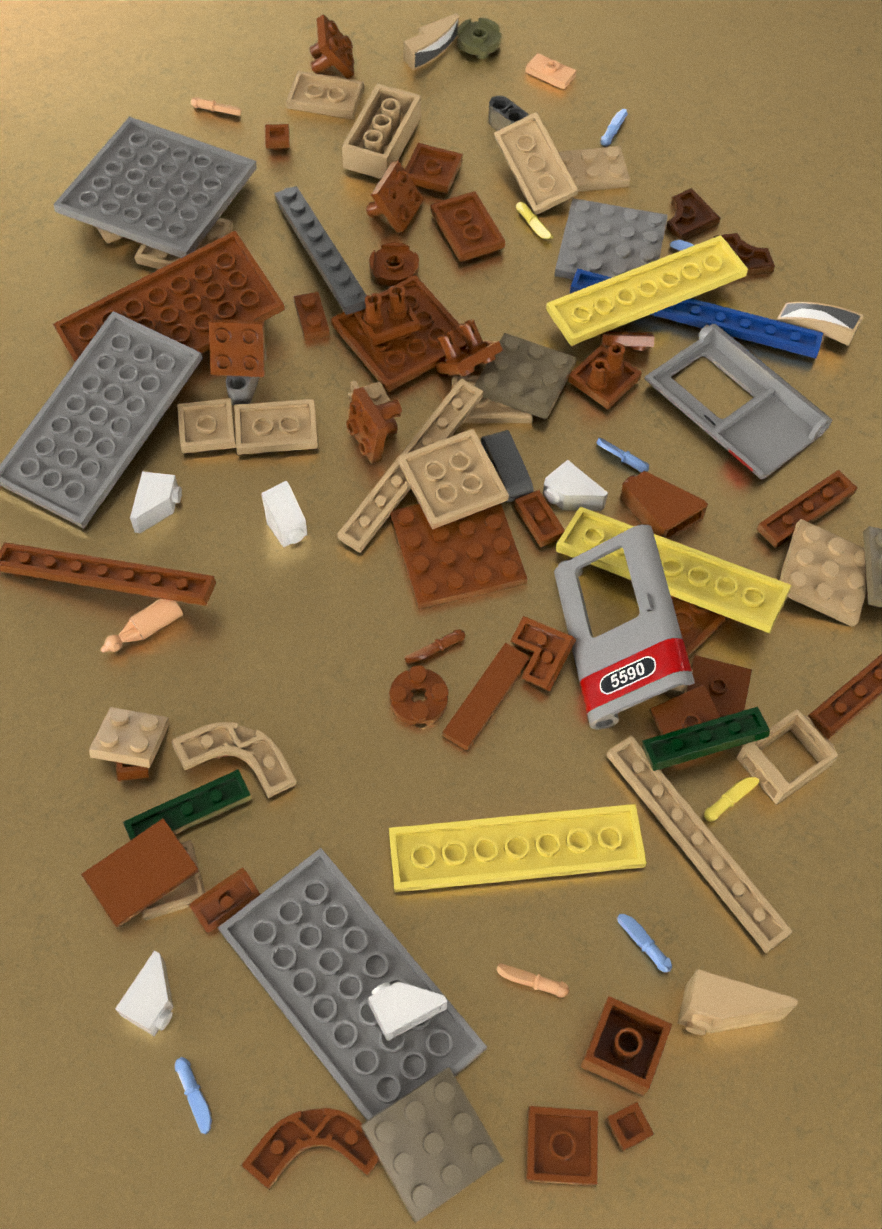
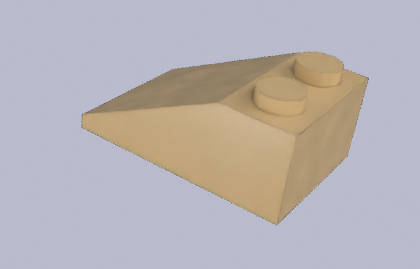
[678,969,798,1035]

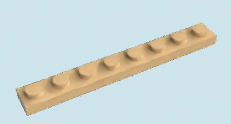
[337,378,483,553]
[606,735,793,953]

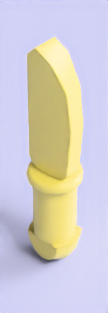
[516,202,553,240]
[704,777,759,822]

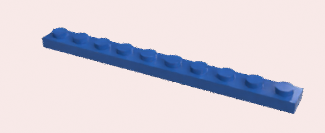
[570,268,823,358]

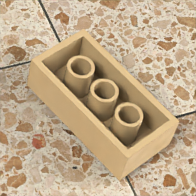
[342,84,421,179]

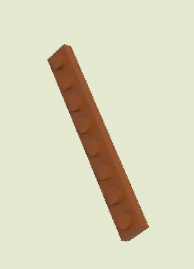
[0,542,216,606]

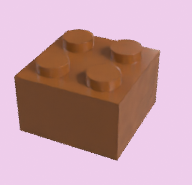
[580,996,673,1096]

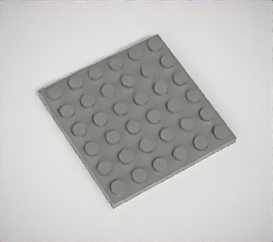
[54,117,257,258]

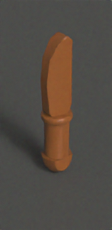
[404,629,465,664]

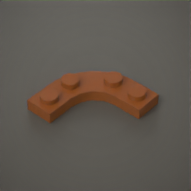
[241,1108,379,1190]

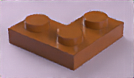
[510,616,576,692]

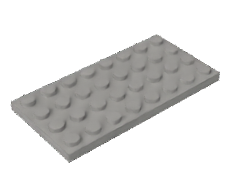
[0,311,203,528]
[218,848,487,1120]

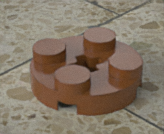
[369,242,419,287]
[389,665,449,726]

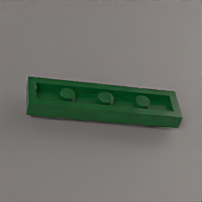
[642,706,770,771]
[123,769,252,840]

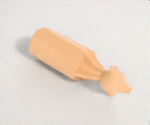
[100,598,183,653]

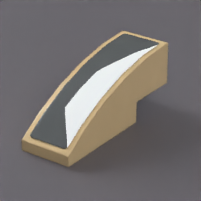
[404,13,459,70]
[776,302,864,346]

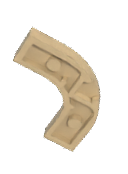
[135,218,233,269]
[172,722,297,798]

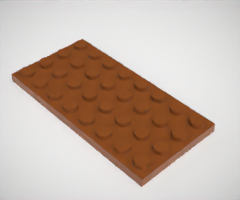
[53,230,285,362]

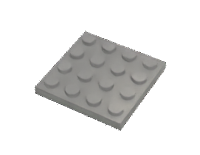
[554,198,668,279]

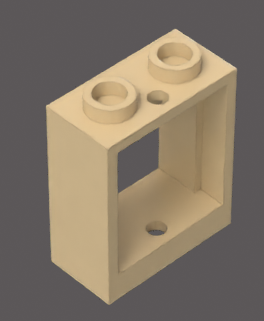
[737,709,838,805]

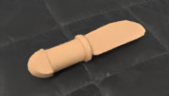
[191,97,241,115]
[497,963,569,998]

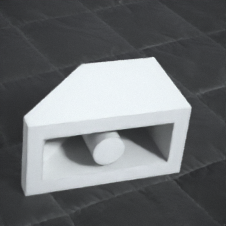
[543,460,608,511]
[130,471,182,533]
[262,481,308,547]
[115,950,173,1036]
[368,981,447,1042]

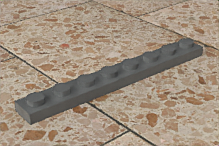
[274,186,367,315]

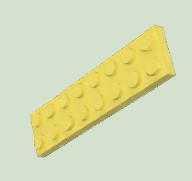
[546,235,748,346]
[556,506,791,633]
[389,804,647,892]

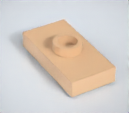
[525,53,576,90]

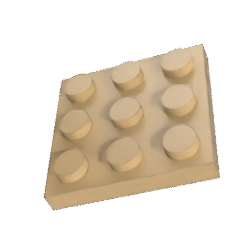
[398,429,509,530]
[779,519,867,627]

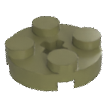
[457,18,501,59]

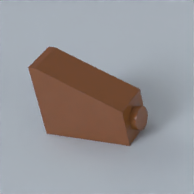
[620,471,708,539]

